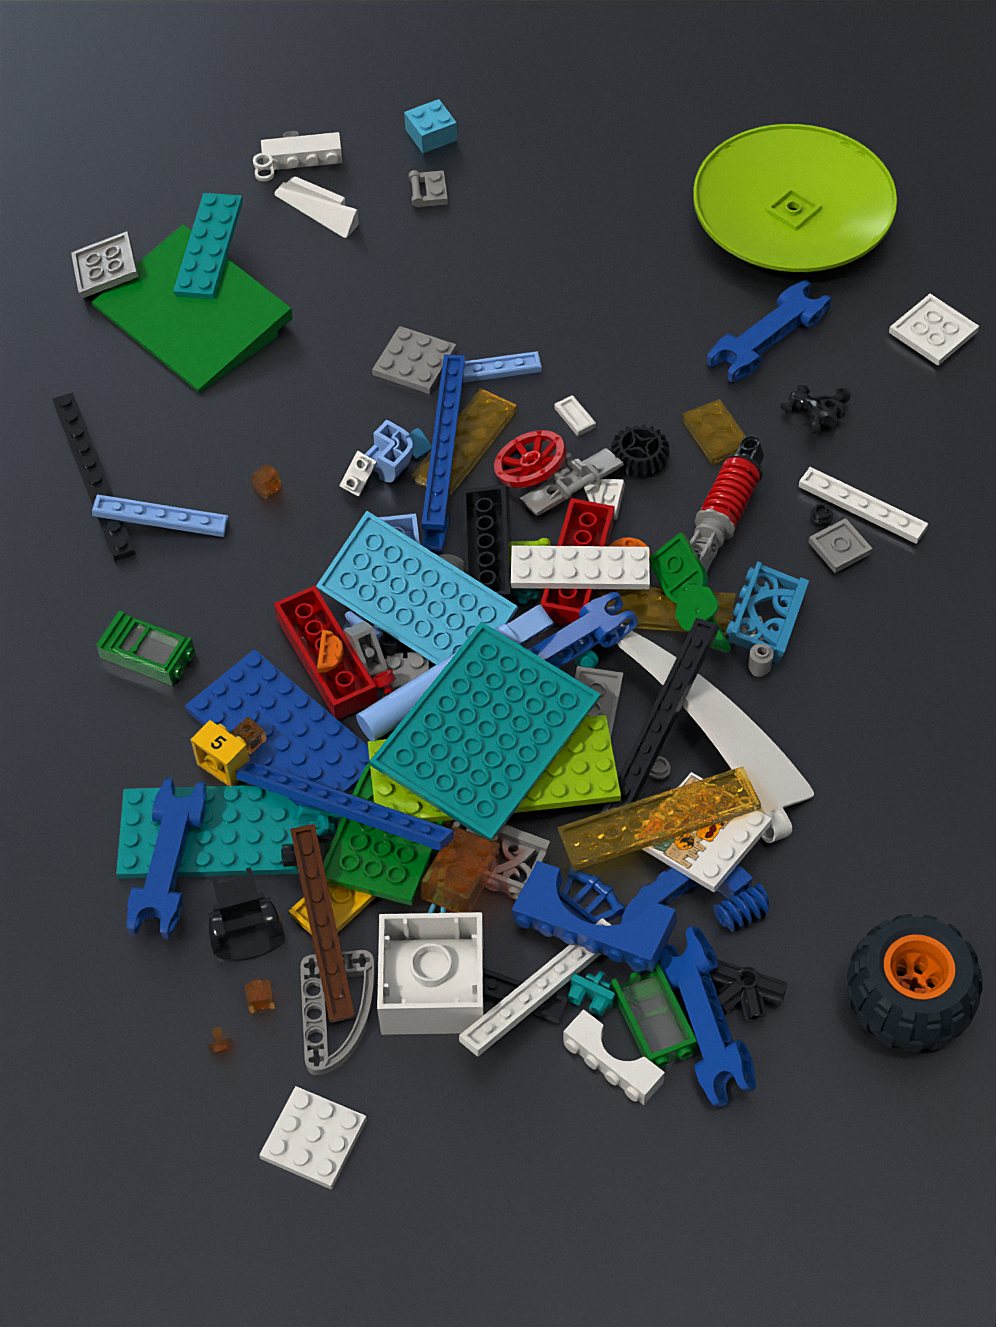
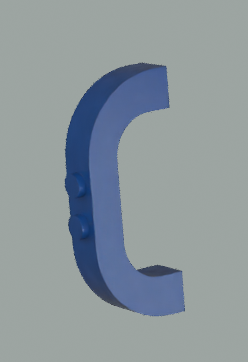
[621,865,753,975]

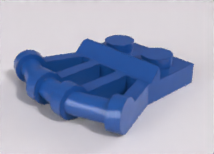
[559,866,626,924]

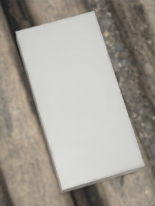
[555,395,596,436]

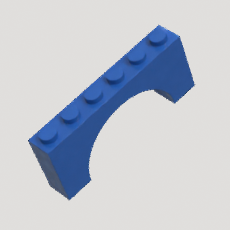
[512,861,677,972]

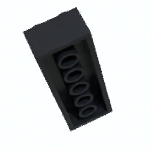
[461,484,514,604]

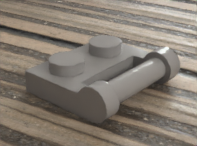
[408,170,448,207]

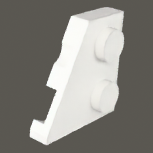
[584,479,625,520]

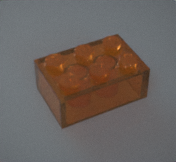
[421,826,500,913]

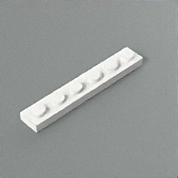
[798,467,928,544]

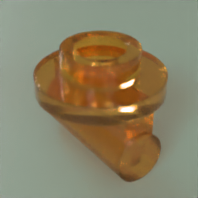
[206,1027,233,1052]

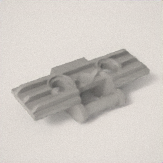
[520,448,624,516]

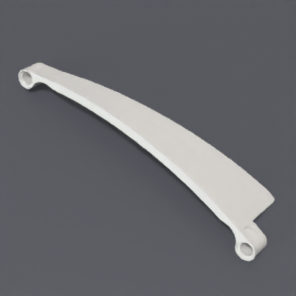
[616,624,814,843]

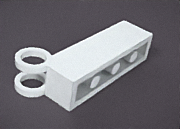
[253,132,342,181]

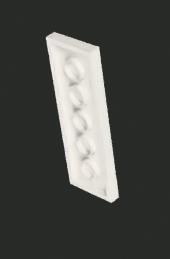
[511,546,650,590]

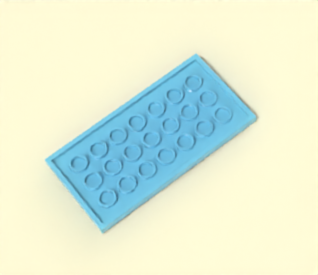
[316,511,518,665]

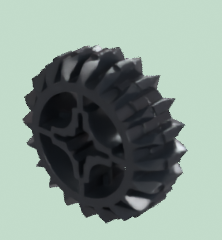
[611,424,670,477]

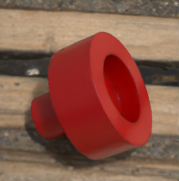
[371,670,396,694]

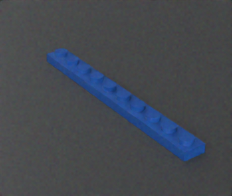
[422,354,465,530]
[236,760,454,851]

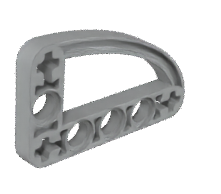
[300,950,375,1075]

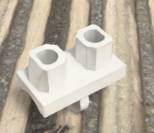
[339,451,377,496]

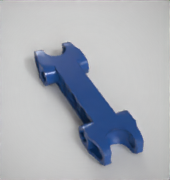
[706,280,832,382]
[528,592,638,668]
[127,778,207,939]
[660,926,756,1107]

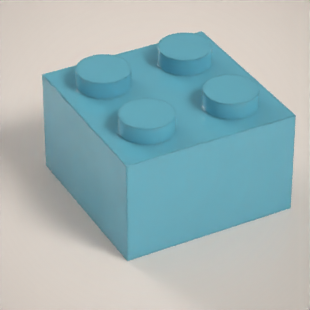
[404,99,457,153]

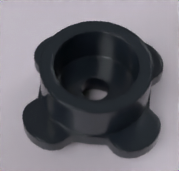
[379,634,403,655]

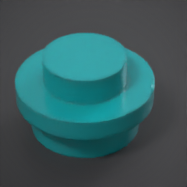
[575,649,598,668]

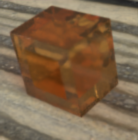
[251,464,281,499]
[231,717,267,755]
[244,979,275,1013]

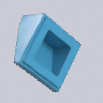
[409,428,432,460]

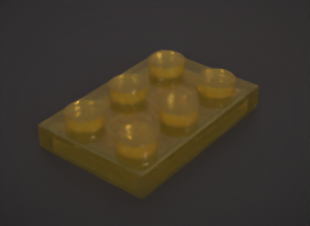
[681,399,746,464]

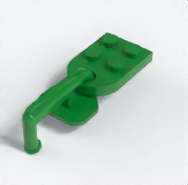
[649,532,731,653]

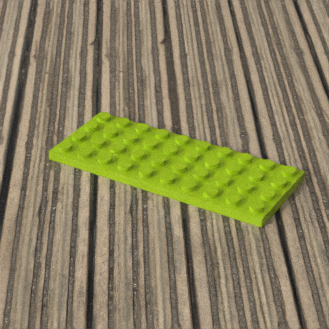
[368,715,621,822]

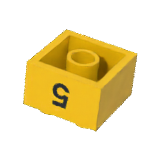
[190,720,250,786]

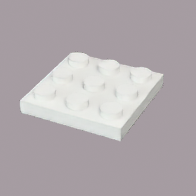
[889,294,979,365]
[259,1086,367,1190]

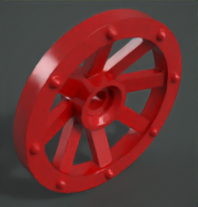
[494,430,567,488]

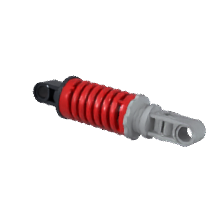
[690,435,764,573]

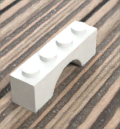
[563,1009,665,1105]

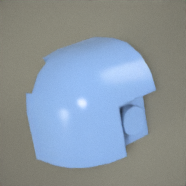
[365,420,413,482]

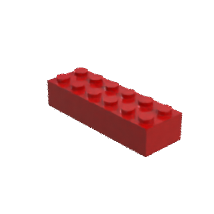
[540,498,615,626]
[274,585,378,720]

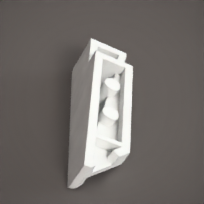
[275,177,359,238]

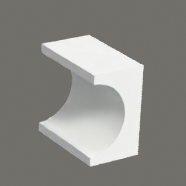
[377,912,484,1035]

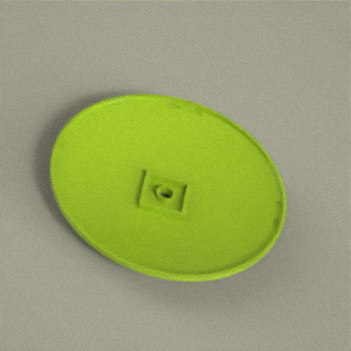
[693,124,897,272]

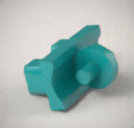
[294,805,342,836]
[568,971,615,1017]

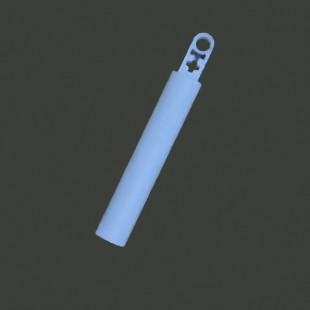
[356,604,554,741]

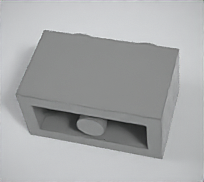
[344,621,388,677]

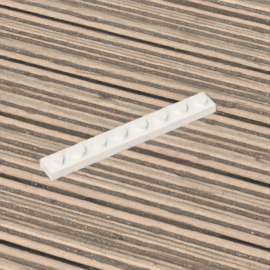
[459,918,611,1057]

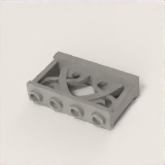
[436,820,550,900]

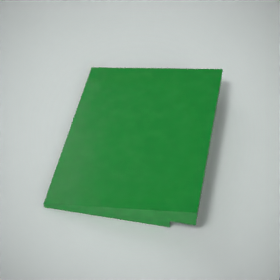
[92,224,293,393]

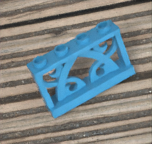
[726,561,809,664]

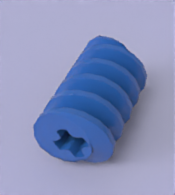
[713,883,769,932]

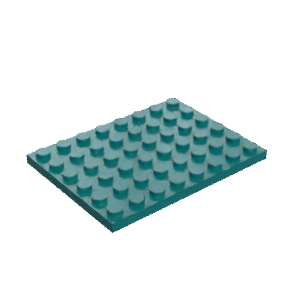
[369,622,601,843]

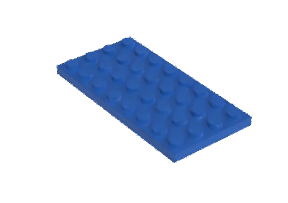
[185,649,370,808]

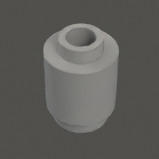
[748,644,773,677]

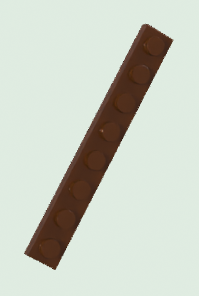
[290,824,355,1023]

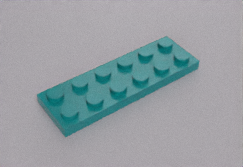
[173,193,244,299]

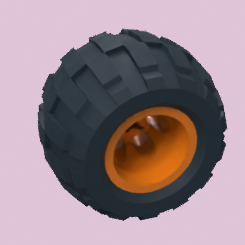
[847,913,983,1053]

